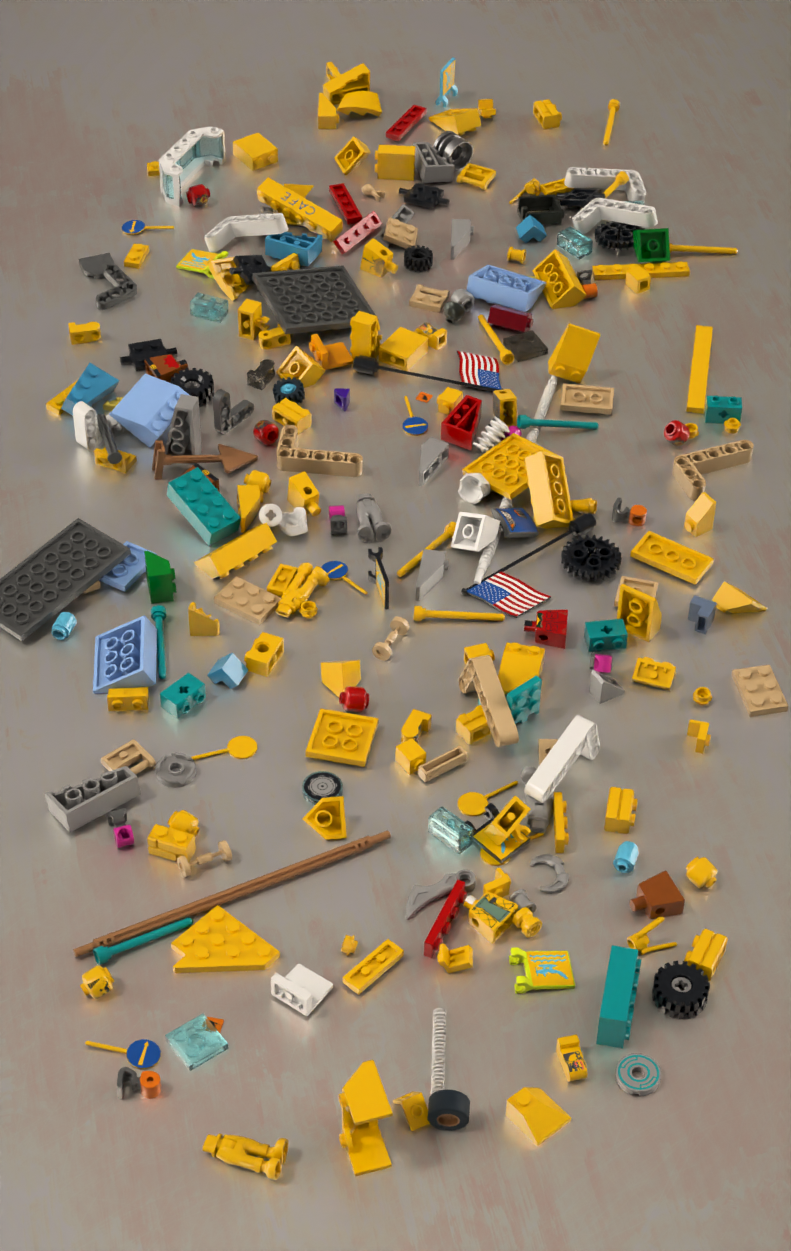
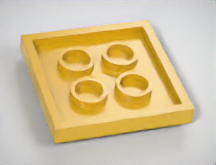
[305,708,379,767]

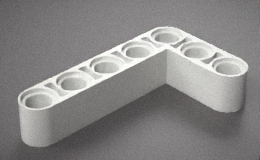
[564,167,646,205]
[572,198,658,235]
[204,213,289,252]
[73,401,127,451]
[524,715,600,803]

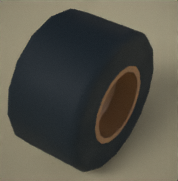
[428,1089,470,1131]

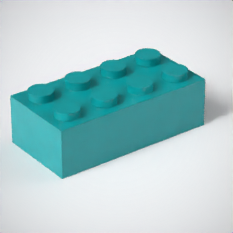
[166,467,241,546]
[596,945,642,1049]

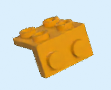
[309,334,353,370]

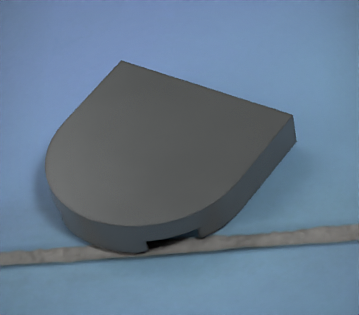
[79,253,114,279]

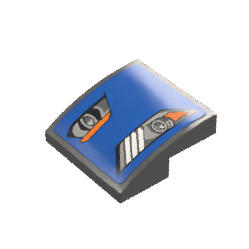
[491,508,539,538]

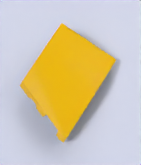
[337,91,382,117]
[207,257,249,301]

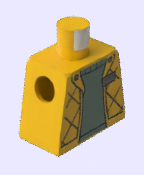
[464,892,518,944]

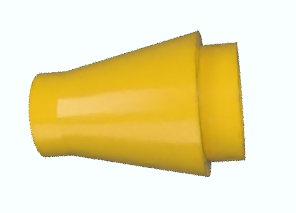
[571,498,597,514]

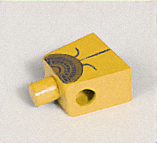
[360,238,398,277]

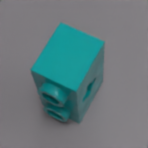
[705,396,742,424]
[584,619,628,652]
[160,673,206,719]

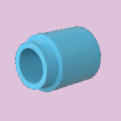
[51,612,77,640]
[613,841,639,873]

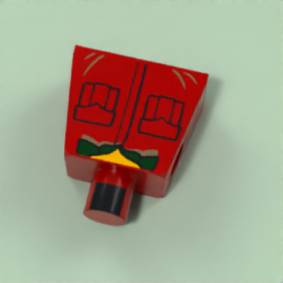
[524,610,568,649]

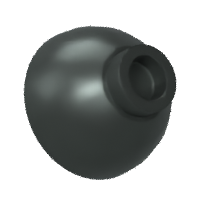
[443,302,466,324]

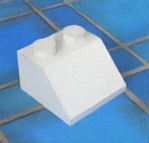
[450,512,500,552]

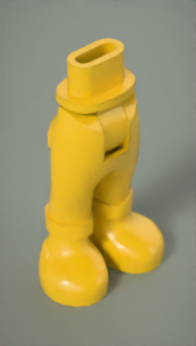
[276,562,330,618]
[203,1133,289,1180]

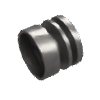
[433,131,473,171]

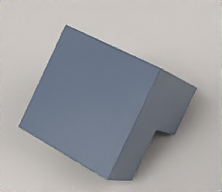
[688,595,717,635]

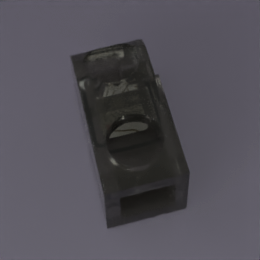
[247,359,275,390]

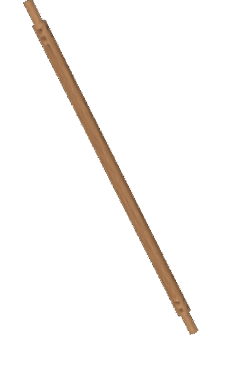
[73,830,391,957]

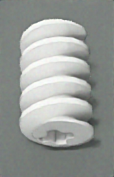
[472,416,510,453]
[259,503,283,527]

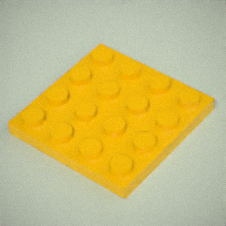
[462,433,559,500]

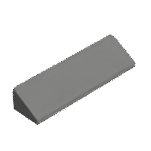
[374,204,415,247]

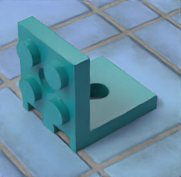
[478,675,542,724]

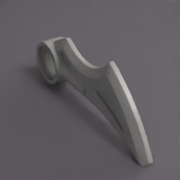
[406,870,476,920]

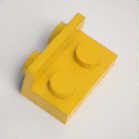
[94,447,137,473]
[632,657,676,691]
[107,687,149,711]

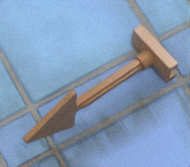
[152,440,258,480]

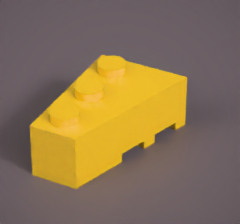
[323,63,370,105]
[350,311,382,361]

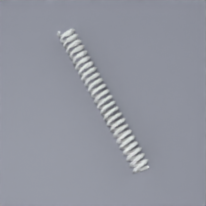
[431,1008,446,1095]

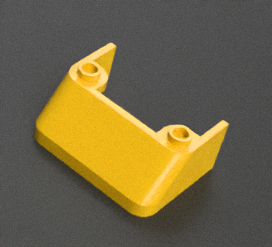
[338,1059,393,1176]

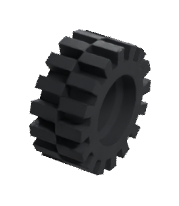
[404,245,433,272]

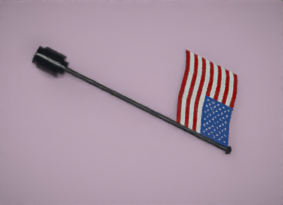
[353,351,503,391]
[461,513,596,618]

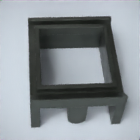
[517,194,564,225]

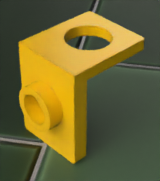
[393,1091,430,1131]

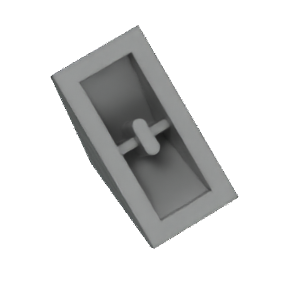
[589,669,625,704]

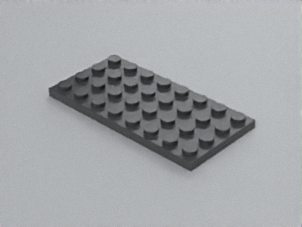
[0,518,131,641]

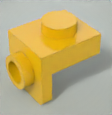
[478,99,496,118]
[687,719,711,754]
[483,867,511,898]
[437,944,473,974]

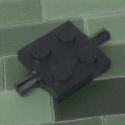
[399,183,450,209]
[556,188,605,208]
[229,255,272,285]
[120,339,177,372]

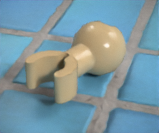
[362,184,385,202]

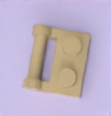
[409,284,450,313]
[101,739,156,775]

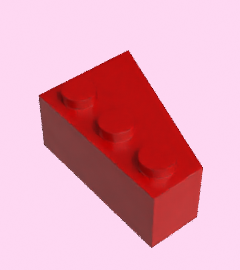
[441,395,482,451]

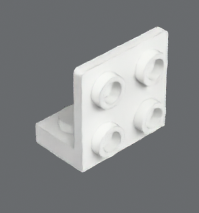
[271,964,333,1016]

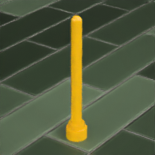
[603,99,620,145]
[602,171,629,198]
[669,243,738,254]
[478,314,514,365]
[397,522,457,577]
[414,606,505,621]

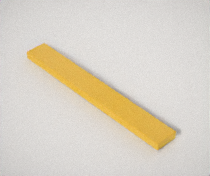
[686,325,713,414]

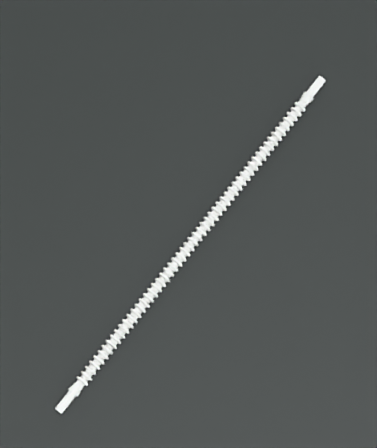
[473,375,558,585]

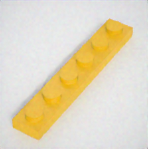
[592,261,690,280]

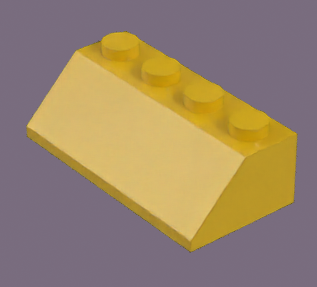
[532,249,586,309]
[525,451,574,529]
[194,522,277,579]

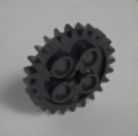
[595,221,645,251]
[561,535,622,582]

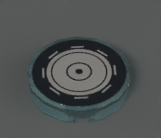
[302,771,343,805]

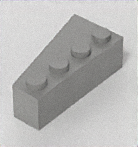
[165,394,202,465]
[45,766,141,833]

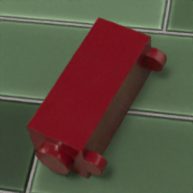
[487,305,533,332]

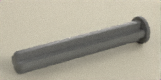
[97,414,122,464]

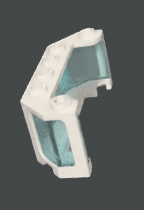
[159,126,226,207]

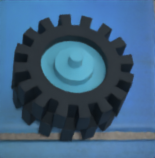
[273,377,305,406]

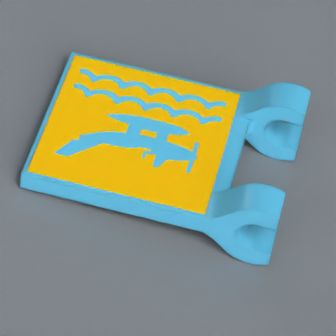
[435,57,458,107]

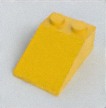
[428,108,481,136]
[548,323,600,384]
[617,584,662,642]
[498,642,545,695]

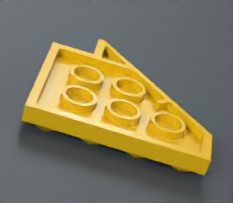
[171,905,280,973]

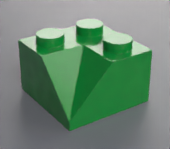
[633,228,670,262]
[144,551,177,604]

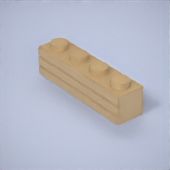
[418,745,467,782]

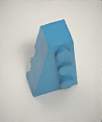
[265,232,322,267]
[61,363,119,416]

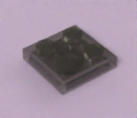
[503,330,548,362]

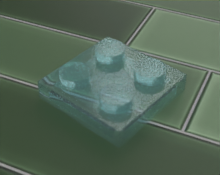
[165,1014,228,1071]

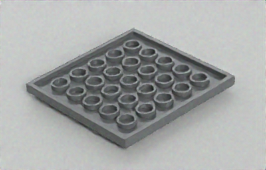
[252,266,379,334]

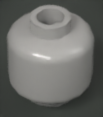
[450,288,475,312]

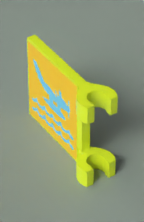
[176,249,229,279]
[508,947,575,994]

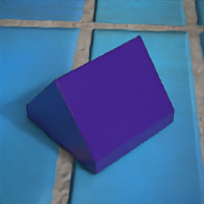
[334,388,350,411]

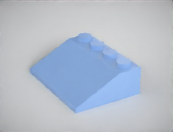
[467,265,547,312]
[109,373,189,448]
[93,615,157,694]

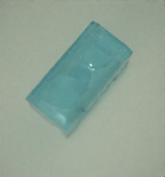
[557,226,593,260]
[190,292,228,323]
[428,806,474,854]

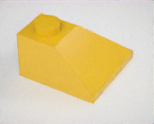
[334,136,371,175]
[276,346,325,388]
[712,581,767,613]
[505,1087,572,1146]

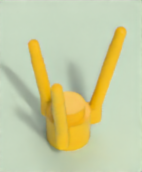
[509,178,541,204]
[627,917,677,955]

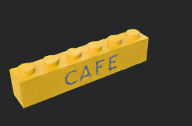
[257,177,343,242]

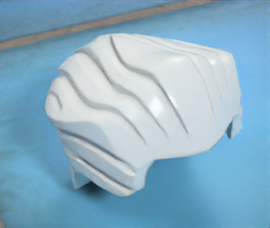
[458,473,491,504]
[279,507,308,536]

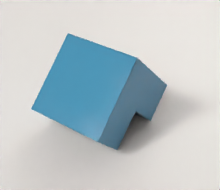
[516,215,547,243]
[207,653,249,689]

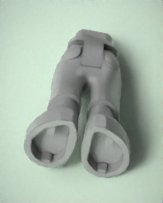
[356,493,391,543]
[521,767,553,833]

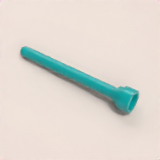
[517,415,599,429]
[151,605,166,679]
[93,917,193,965]

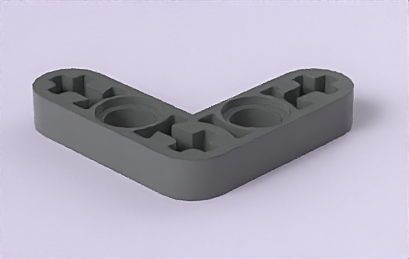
[96,263,137,310]
[213,389,254,434]

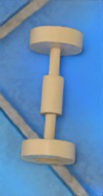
[372,617,410,661]
[177,840,232,878]

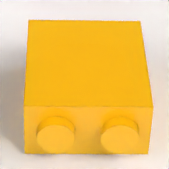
[233,133,278,171]
[375,145,415,181]
[379,327,429,371]

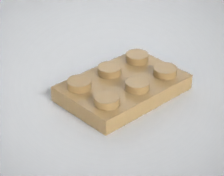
[560,383,614,415]
[214,576,281,625]
[732,665,788,717]

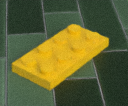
[630,531,714,585]

